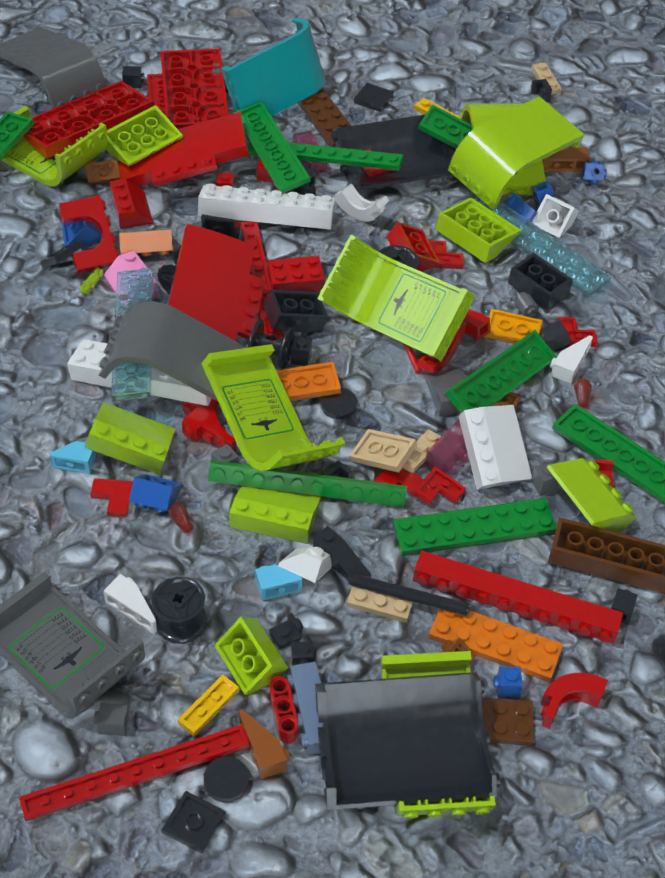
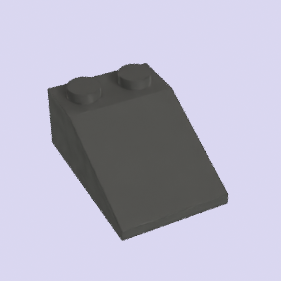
[424,369,466,417]

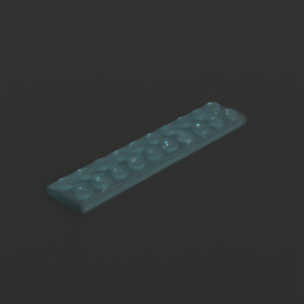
[474,197,611,297]
[111,268,154,402]

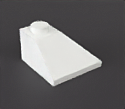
[531,194,579,238]
[278,546,332,583]

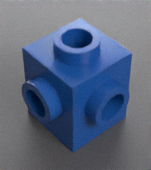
[582,161,607,185]

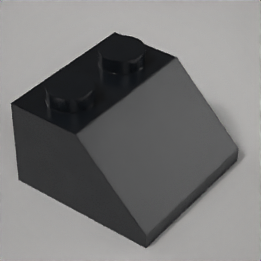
[201,214,240,239]

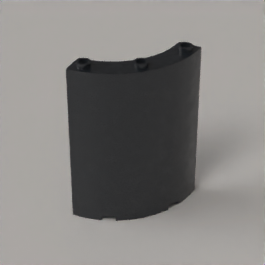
[331,114,456,190]
[315,672,500,810]

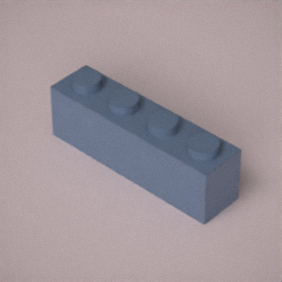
[286,662,322,755]

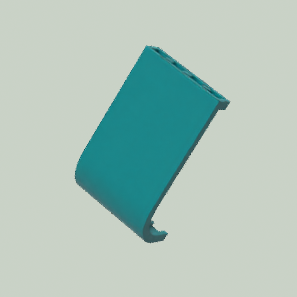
[221,17,326,116]

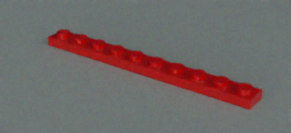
[240,221,283,341]
[19,724,249,822]

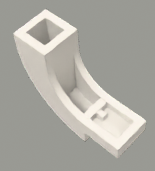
[333,184,389,221]

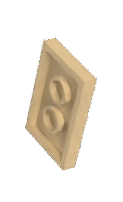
[349,429,418,472]

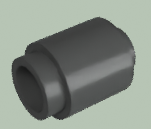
[515,292,539,317]

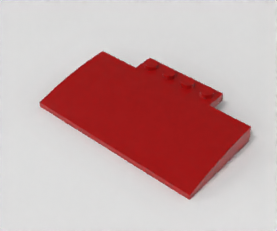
[147,48,229,129]
[23,81,155,159]
[118,112,249,187]
[168,224,265,341]

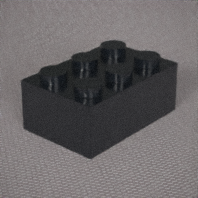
[508,253,573,310]
[263,290,329,333]

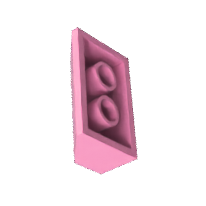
[104,250,159,308]

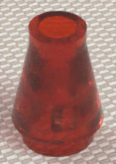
[574,379,592,407]
[168,503,194,533]

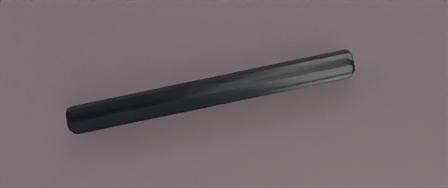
[349,573,471,616]

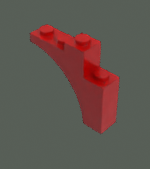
[182,399,236,453]

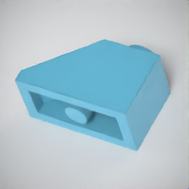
[50,441,97,474]
[255,564,302,601]

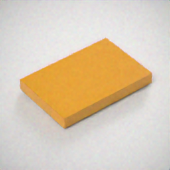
[484,309,543,344]

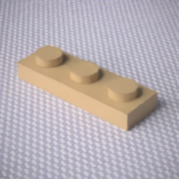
[531,63,562,95]
[402,429,444,473]
[346,586,413,623]

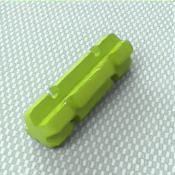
[80,267,104,295]

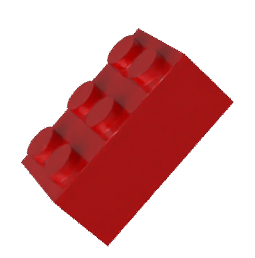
[268,255,325,295]

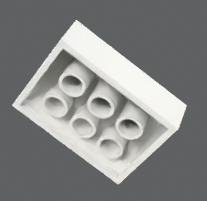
[458,405,532,490]

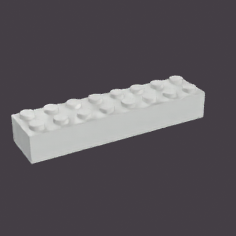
[198,184,335,229]
[67,339,212,406]

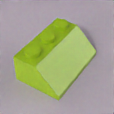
[214,616,288,695]

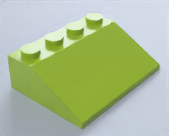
[106,105,183,166]
[435,198,521,263]
[85,402,175,474]
[547,458,637,533]
[229,486,322,544]

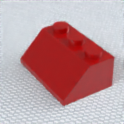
[109,179,153,229]
[386,222,440,272]

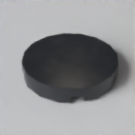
[320,388,357,419]
[204,757,249,802]

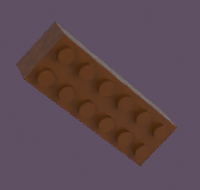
[548,517,665,594]

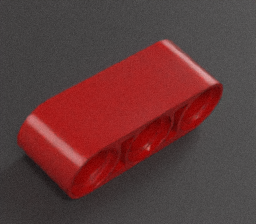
[269,676,298,744]

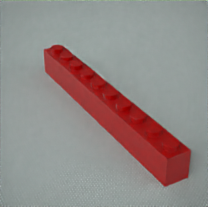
[413,551,623,644]

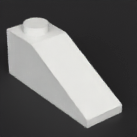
[550,336,593,384]
[104,574,157,634]

